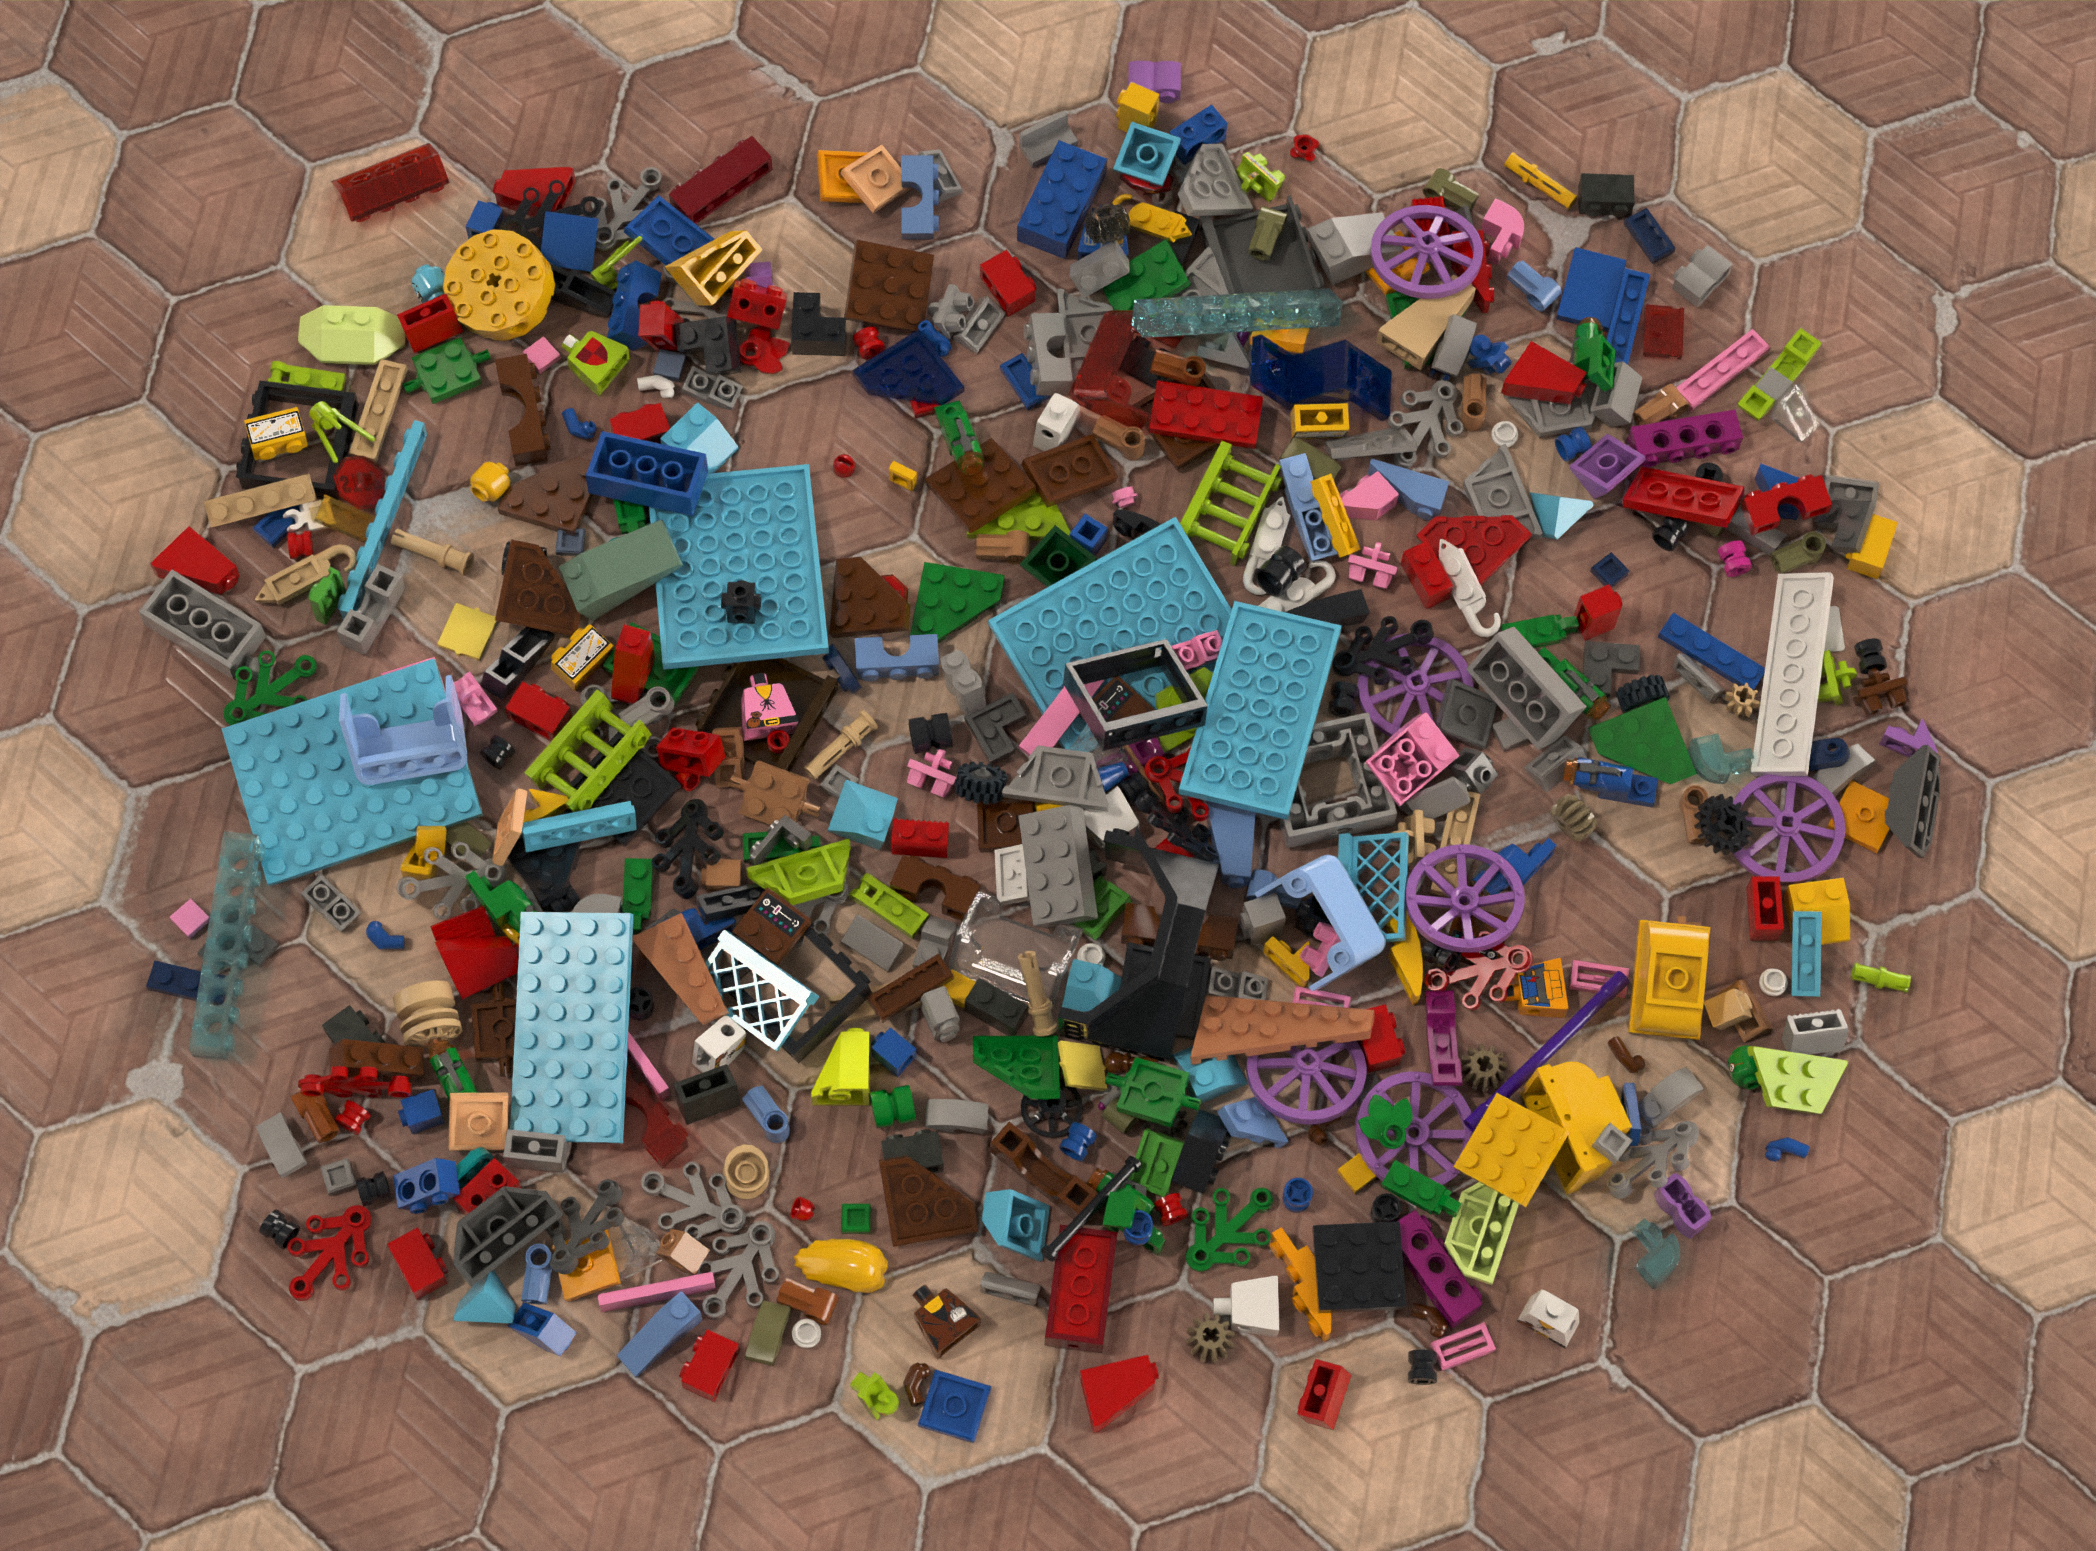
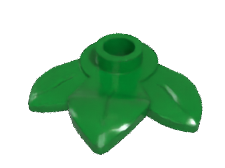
[1358,1094,1413,1149]

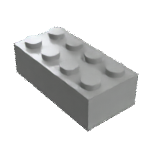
[139,570,266,680]
[1466,627,1587,750]
[1019,805,1098,929]

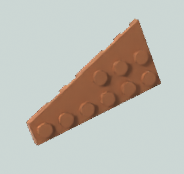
[1190,995,1375,1065]

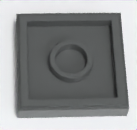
[1435,679,1498,751]

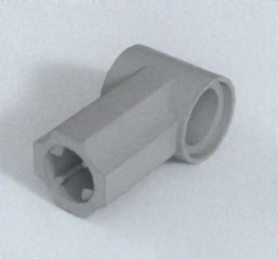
[618,687,674,727]

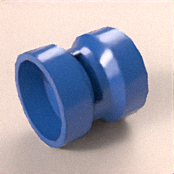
[1554,426,1591,462]
[1059,1122,1097,1162]
[1282,1178,1313,1213]
[1123,1210,1153,1245]

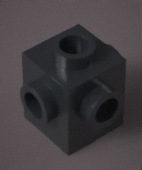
[721,581,761,624]
[1294,894,1332,938]

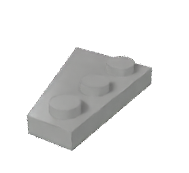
[1325,425,1417,460]

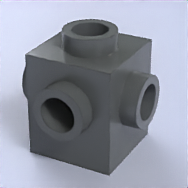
[1448,747,1498,794]

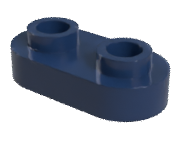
[822,643,862,694]
[1808,738,1850,771]

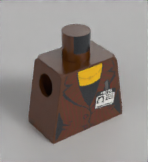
[912,1284,981,1359]

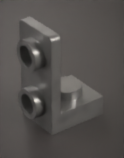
[750,815,813,866]

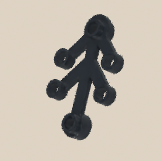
[500,180,601,252]
[1332,616,1434,685]
[1134,789,1220,864]
[652,799,724,900]

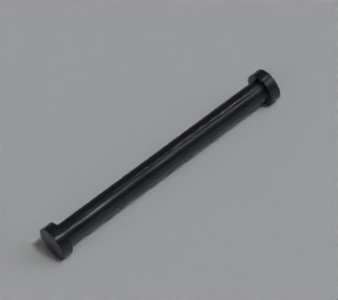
[1041,1156,1142,1262]

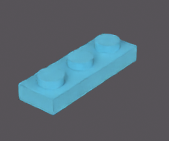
[1791,911,1822,997]

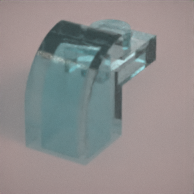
[1688,733,1754,784]
[1632,1218,1680,1290]

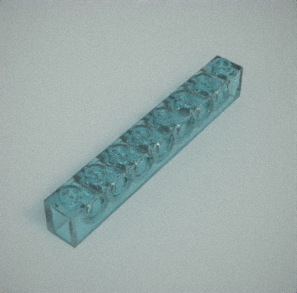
[1131,288,1343,338]
[189,831,265,1060]

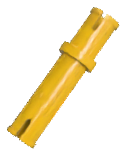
[1504,152,1578,210]

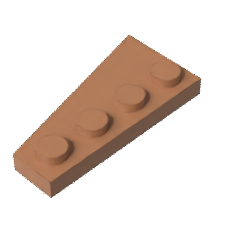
[632,913,729,1026]

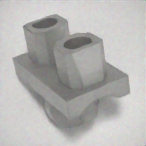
[927,284,975,339]

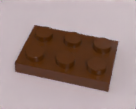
[1021,434,1118,508]

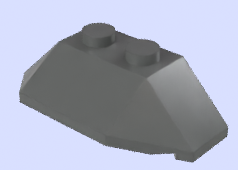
[1885,745,1941,858]
[453,1186,564,1287]

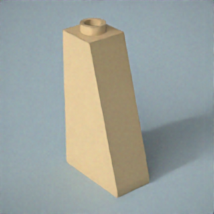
[1376,274,1476,370]

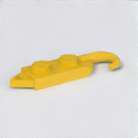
[1111,194,1192,243]

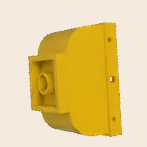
[1628,920,1711,1040]
[1520,1062,1632,1195]

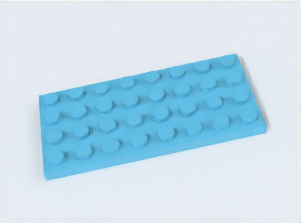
[1179,601,1341,820]
[510,912,634,1143]

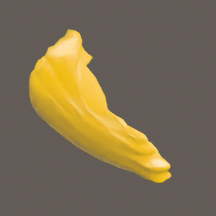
[793,1238,888,1293]

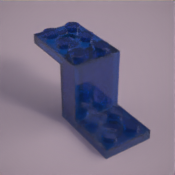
[1250,334,1392,421]

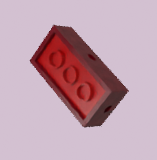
[1044,1224,1118,1353]

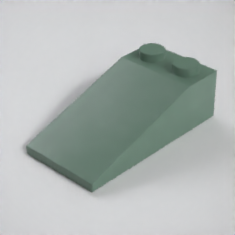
[559,520,683,621]

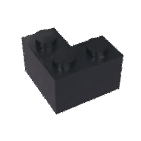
[791,292,847,356]
[675,316,741,376]
[1172,1109,1232,1194]

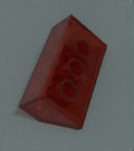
[331,143,450,222]

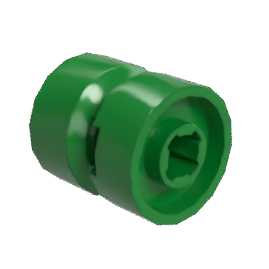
[870,1085,916,1129]

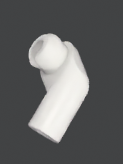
[637,375,675,398]

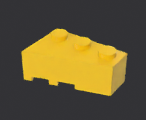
[665,230,762,306]

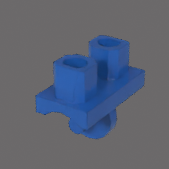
[1467,335,1512,375]

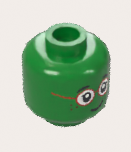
[1727,1045,1760,1090]

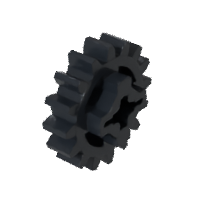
[1694,794,1752,856]

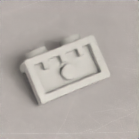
[995,844,1030,906]

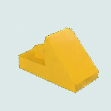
[521,789,569,835]
[1263,936,1309,988]

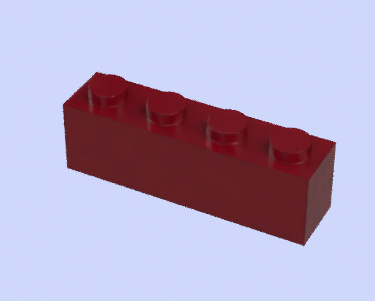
[669,136,773,224]

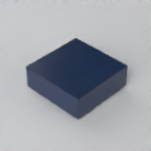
[1590,552,1630,588]

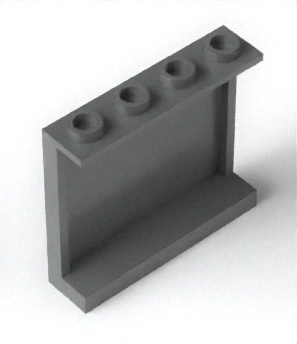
[1199,195,1324,320]

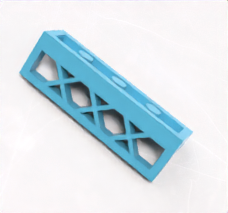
[522,801,637,852]

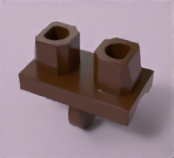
[1853,668,1908,716]

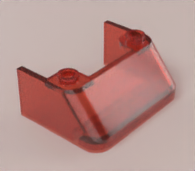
[1070,310,1188,430]

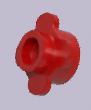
[1290,135,1319,162]

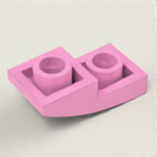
[1171,630,1222,671]

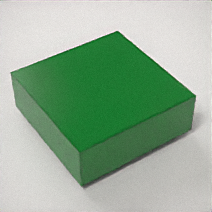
[841,1204,871,1234]

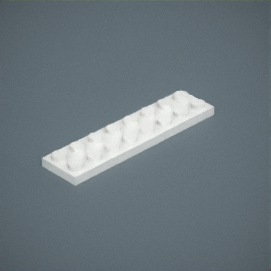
[1751,572,1834,776]

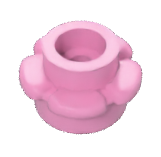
[1112,487,1138,508]

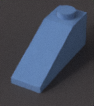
[1368,458,1449,520]
[617,1291,703,1377]

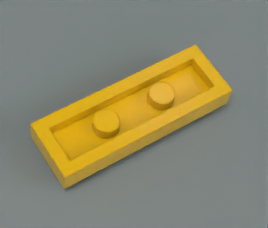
[1310,474,1360,558]

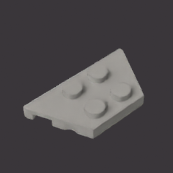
[1139,247,1231,338]
[1057,288,1118,385]
[1503,379,1597,437]
[1463,444,1543,539]
[1002,745,1109,812]

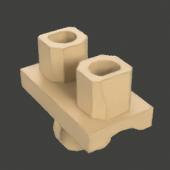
[1392,809,1436,867]

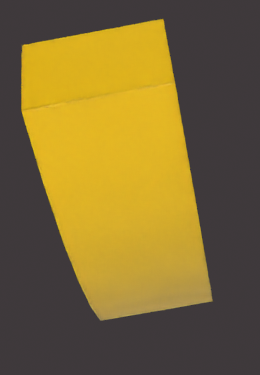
[1386,911,1423,1005]

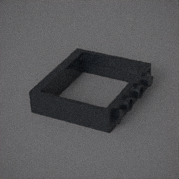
[236,380,359,501]
[1063,639,1208,751]
[720,923,873,1064]

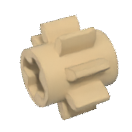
[1724,683,1760,718]

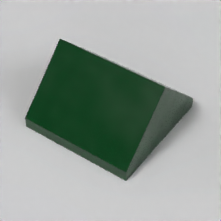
[1020,525,1097,587]

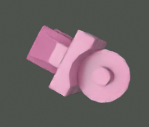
[1348,542,1398,590]
[454,671,498,727]
[907,749,957,798]
[1300,922,1341,977]

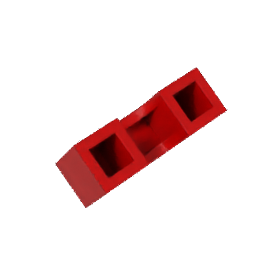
[1741,474,1832,536]

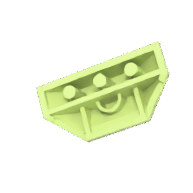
[298,305,406,365]
[1444,1182,1519,1285]

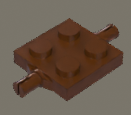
[471,981,516,1077]

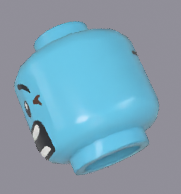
[411,264,445,303]

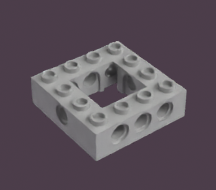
[1278,712,1397,849]

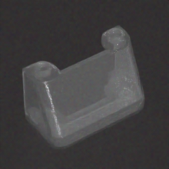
[949,891,1084,1005]

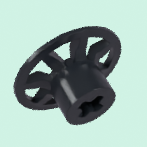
[1021,1079,1083,1138]

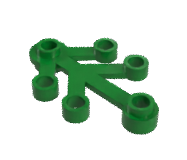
[223,650,317,726]
[1186,1188,1273,1272]

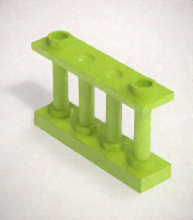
[1180,441,1283,566]
[524,690,652,812]

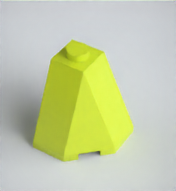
[811,1028,870,1106]

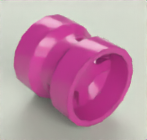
[1717,540,1752,577]

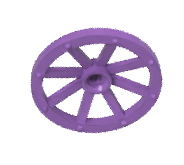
[1371,205,1483,299]
[1357,633,1473,737]
[1733,774,1845,885]
[1406,844,1525,952]
[1246,1041,1367,1124]
[1355,1072,1473,1185]

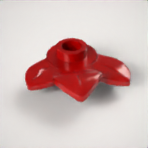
[738,326,790,374]

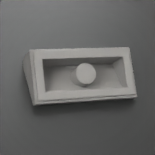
[918,149,963,203]
[951,296,1006,354]
[1823,474,1879,507]
[1726,507,1787,556]
[1672,653,1725,703]
[1524,735,1586,792]
[1406,777,1470,819]
[841,914,904,972]
[980,1272,1041,1306]

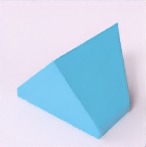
[1530,492,1594,539]
[454,1270,516,1323]

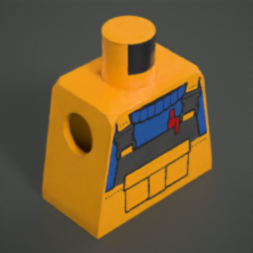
[1500,958,1569,1018]

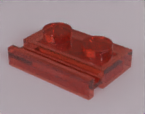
[1643,304,1684,360]

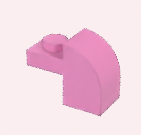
[1481,198,1524,265]

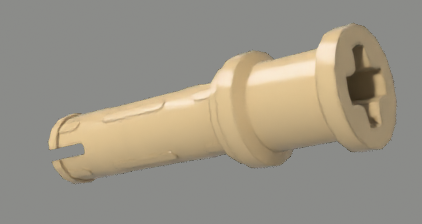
[391,529,474,576]
[803,710,878,780]
[1018,951,1058,1036]

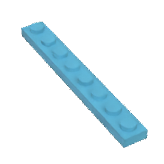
[338,420,427,620]

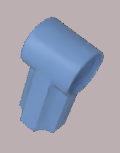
[1506,260,1562,312]
[1246,870,1302,909]
[742,1085,790,1143]
[521,1243,553,1305]

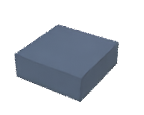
[653,349,686,382]
[555,528,586,556]

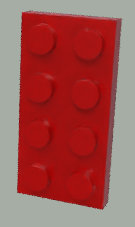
[1149,380,1263,449]
[1623,466,1745,528]

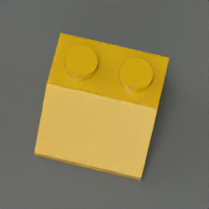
[1783,878,1850,945]

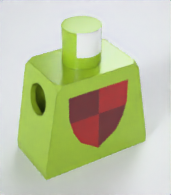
[562,331,630,396]

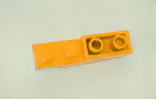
[1269,1227,1331,1342]

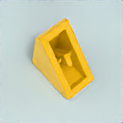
[401,843,438,885]

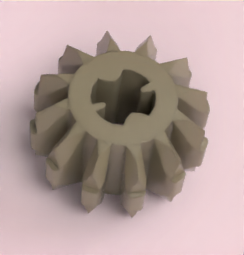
[1550,794,1597,842]
[1460,1043,1508,1093]
[1186,1313,1235,1363]

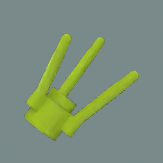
[590,236,642,290]
[309,401,375,463]

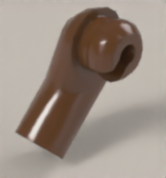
[1608,1036,1645,1074]
[1308,1116,1341,1146]
[1410,1302,1448,1338]
[903,1362,930,1407]

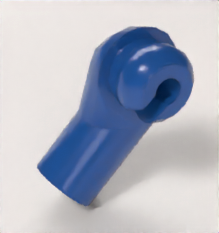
[918,320,951,357]
[562,408,597,439]
[366,921,405,950]
[1765,1137,1809,1162]

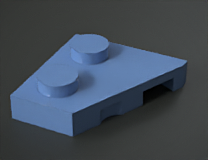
[1217,1097,1288,1148]

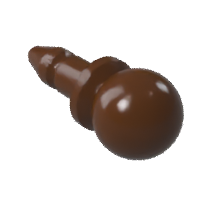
[1105,1052,1158,1074]

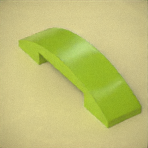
[1737,328,1822,421]

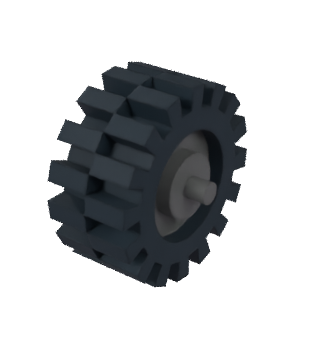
[1616,675,1670,713]
[955,762,1008,804]

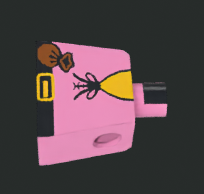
[741,673,798,741]

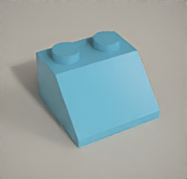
[660,402,739,474]

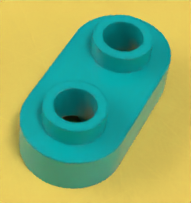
[456,1147,494,1191]

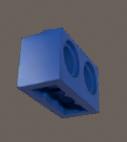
[1170,104,1228,165]
[393,1158,460,1214]

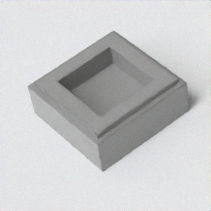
[1756,367,1793,405]
[1491,718,1529,752]
[820,764,859,800]
[1592,1123,1633,1164]
[320,1158,357,1196]

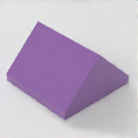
[1569,434,1646,499]

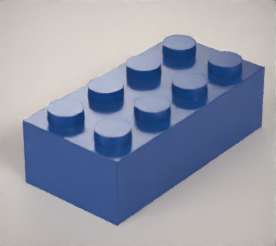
[1017,140,1107,259]
[586,431,708,516]

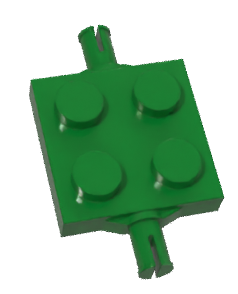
[402,337,491,404]
[1105,1057,1201,1127]

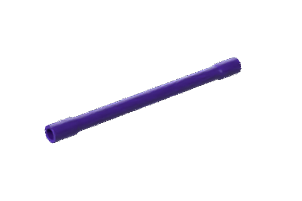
[1464,971,1630,1132]

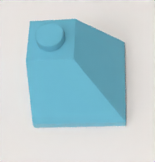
[1113,121,1181,187]
[827,780,898,850]
[1062,959,1121,1012]
[1172,1046,1247,1104]
[982,1189,1050,1262]

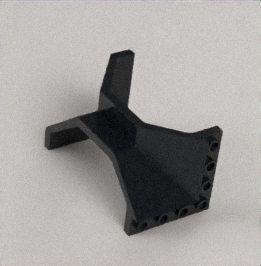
[1058,827,1219,1064]

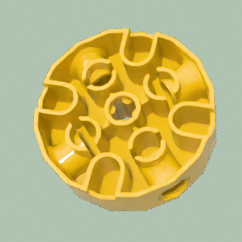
[443,229,555,341]

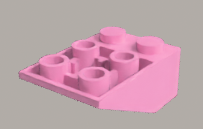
[1365,712,1459,806]

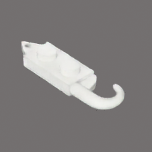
[1243,497,1291,595]
[1438,539,1501,637]
[1258,560,1336,612]

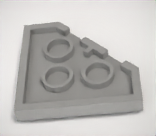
[1178,144,1253,216]

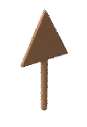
[1123,745,1172,814]

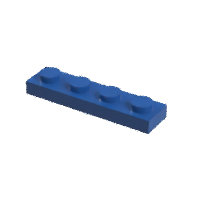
[1606,268,1650,365]
[1658,612,1765,691]

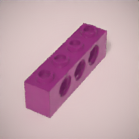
[1627,409,1743,468]
[1398,1210,1483,1330]

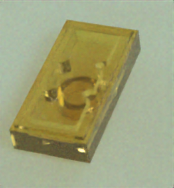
[314,495,375,543]

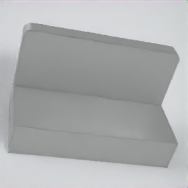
[1019,111,1078,168]

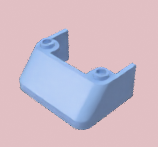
[339,675,467,785]
[1255,855,1386,991]

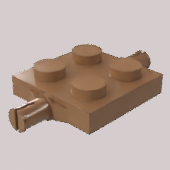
[729,760,821,825]

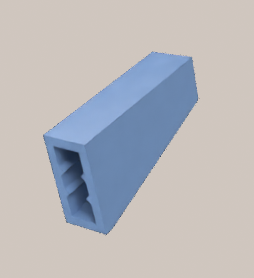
[1202,800,1256,888]

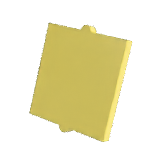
[437,603,497,661]
[1058,1041,1108,1091]

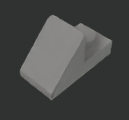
[1196,330,1251,369]
[912,915,957,968]

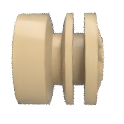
[393,980,463,1048]

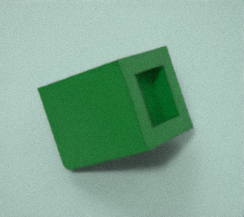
[1103,1192,1146,1232]

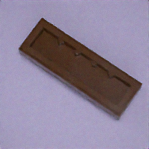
[867,954,954,1023]

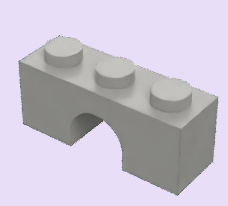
[1023,313,1073,396]
[337,564,406,656]

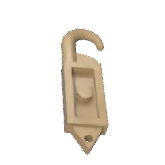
[255,544,357,606]

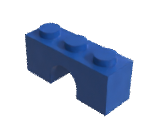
[607,261,662,351]

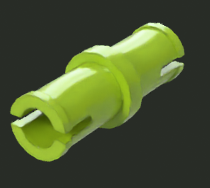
[1851,962,1911,993]

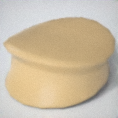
[723,1144,770,1200]

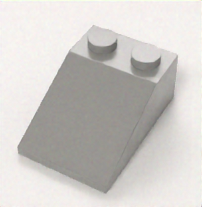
[1307,212,1404,285]

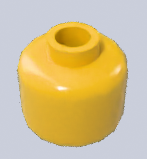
[470,462,510,502]

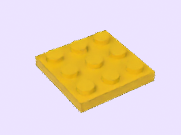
[1453,1093,1570,1207]

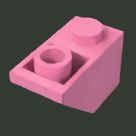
[1340,471,1399,521]

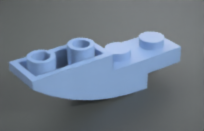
[1278,453,1338,562]

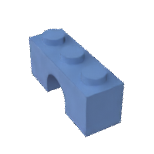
[901,155,939,239]
[855,634,939,681]

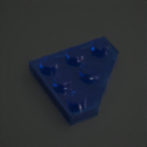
[852,329,965,405]

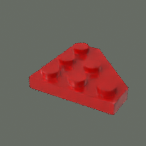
[1416,515,1532,586]

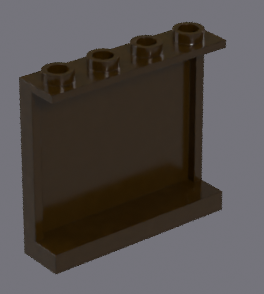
[695,658,838,772]

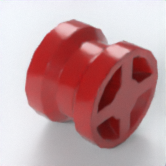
[853,327,885,359]
[288,530,314,559]
[334,1100,371,1135]
[1153,1193,1188,1226]

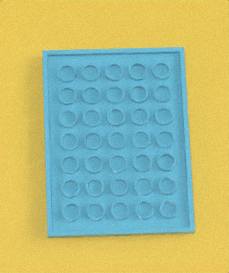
[649,464,829,670]
[987,517,1232,753]
[222,658,484,887]

